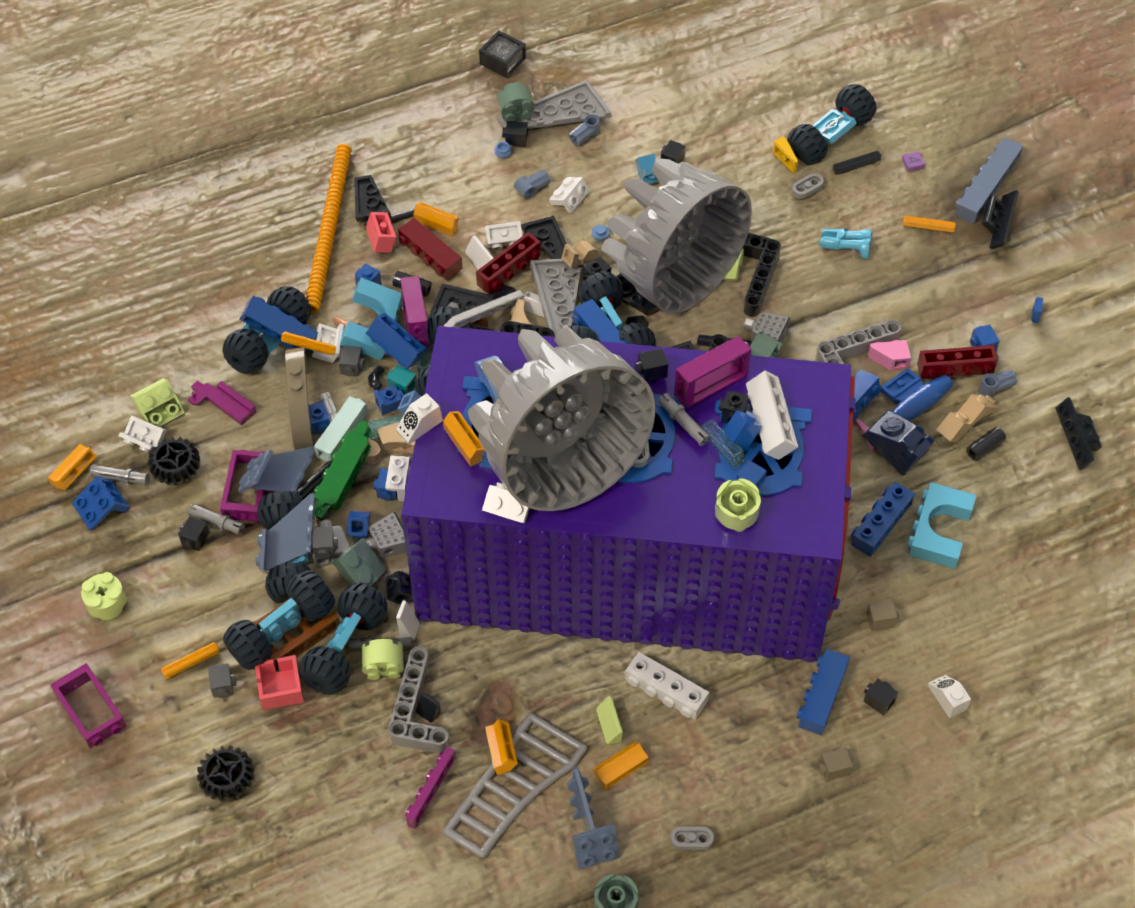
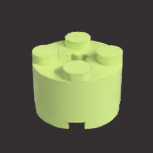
[715,479,761,532]
[81,572,127,620]
[362,639,404,680]

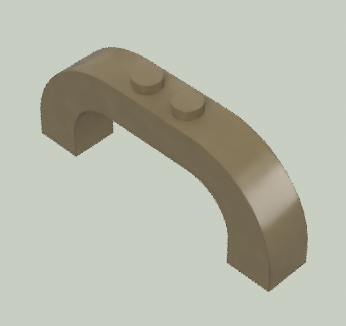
[285,347,314,450]

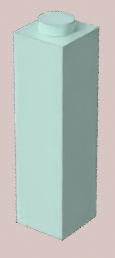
[314,396,367,462]

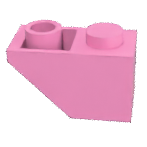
[868,340,911,371]

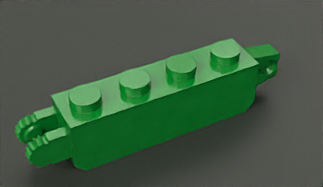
[314,420,371,520]

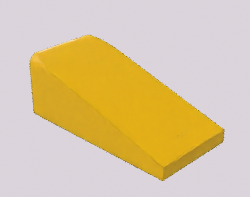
[773,136,798,174]

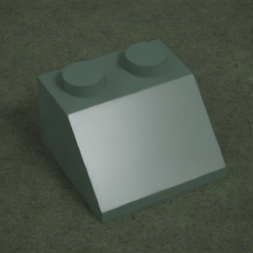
[332,538,387,586]

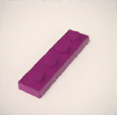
[405,746,456,829]

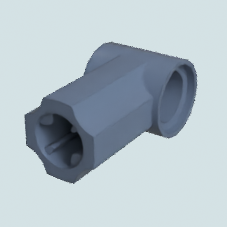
[569,114,600,146]
[514,169,551,199]
[978,370,1017,397]

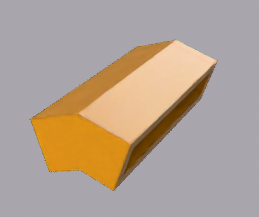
[414,202,459,236]
[443,411,485,467]
[48,444,97,490]
[485,719,518,775]
[592,742,649,790]

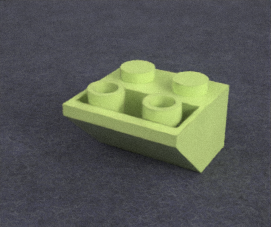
[130,378,185,427]

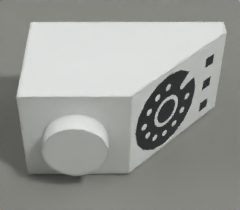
[396,393,443,444]
[927,675,971,718]

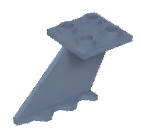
[238,446,314,493]
[256,494,315,573]
[567,766,620,870]

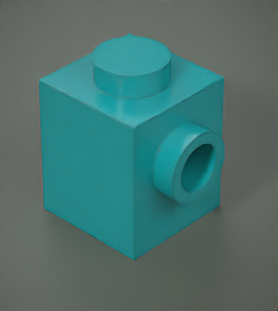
[387,365,417,395]

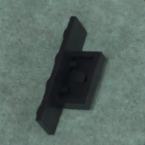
[982,190,1019,250]
[1055,397,1102,470]

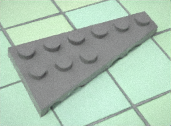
[497,80,612,129]
[530,259,582,337]

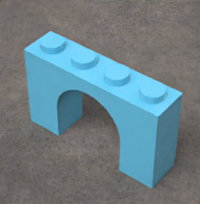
[339,278,402,360]
[907,482,976,569]

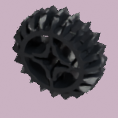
[148,436,201,486]
[197,745,255,802]

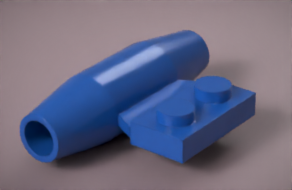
[880,368,953,421]

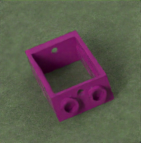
[401,276,429,348]
[674,336,751,409]
[220,450,267,522]
[50,663,126,748]

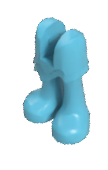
[820,228,872,260]

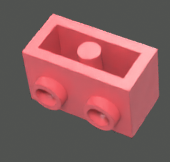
[366,212,396,253]

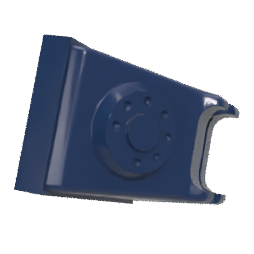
[862,410,935,476]

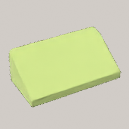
[596,696,623,745]

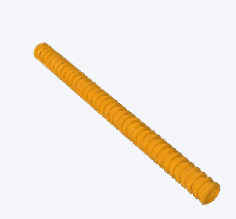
[306,144,352,314]

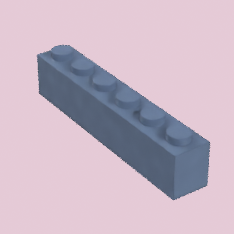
[955,137,1024,224]

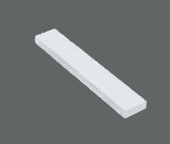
[444,290,523,328]

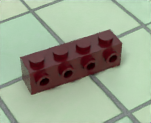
[398,218,463,281]
[476,232,541,294]
[917,345,998,379]

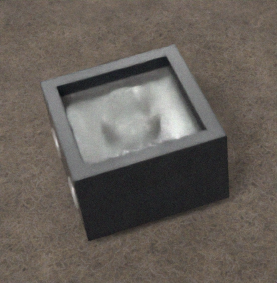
[479,30,526,78]

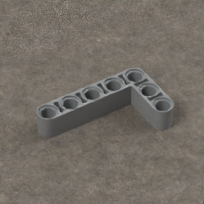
[816,320,902,364]
[389,646,449,753]

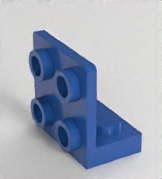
[72,476,130,530]

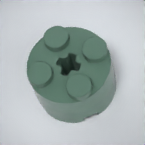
[497,82,535,122]
[750,332,783,358]
[594,874,638,908]

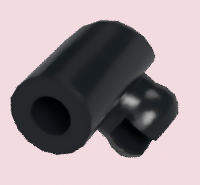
[368,365,385,391]

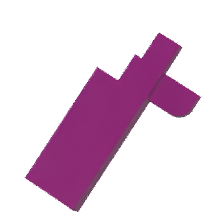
[188,380,257,426]

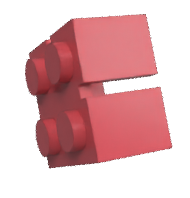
[255,655,304,710]

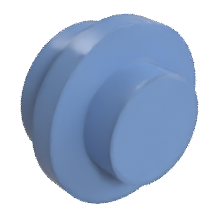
[494,142,512,158]
[592,225,609,242]

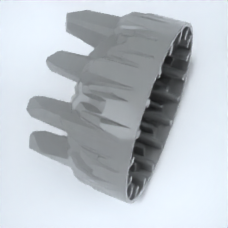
[601,158,752,314]
[468,325,655,511]

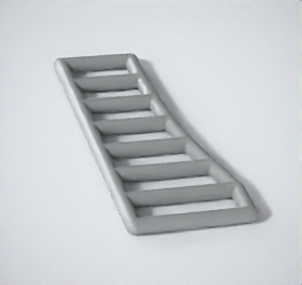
[443,713,587,858]

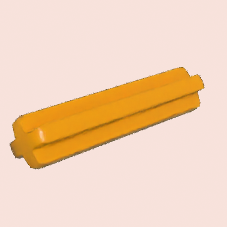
[903,215,956,233]
[281,332,336,355]
[161,642,220,679]

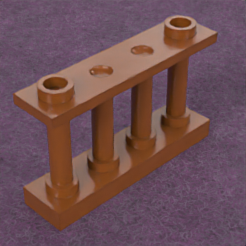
[253,598,340,671]

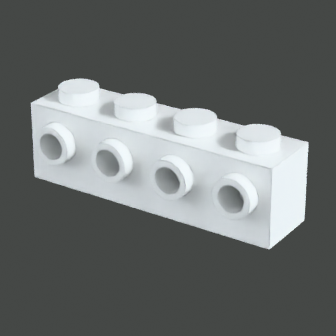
[746,371,798,460]
[625,652,709,720]

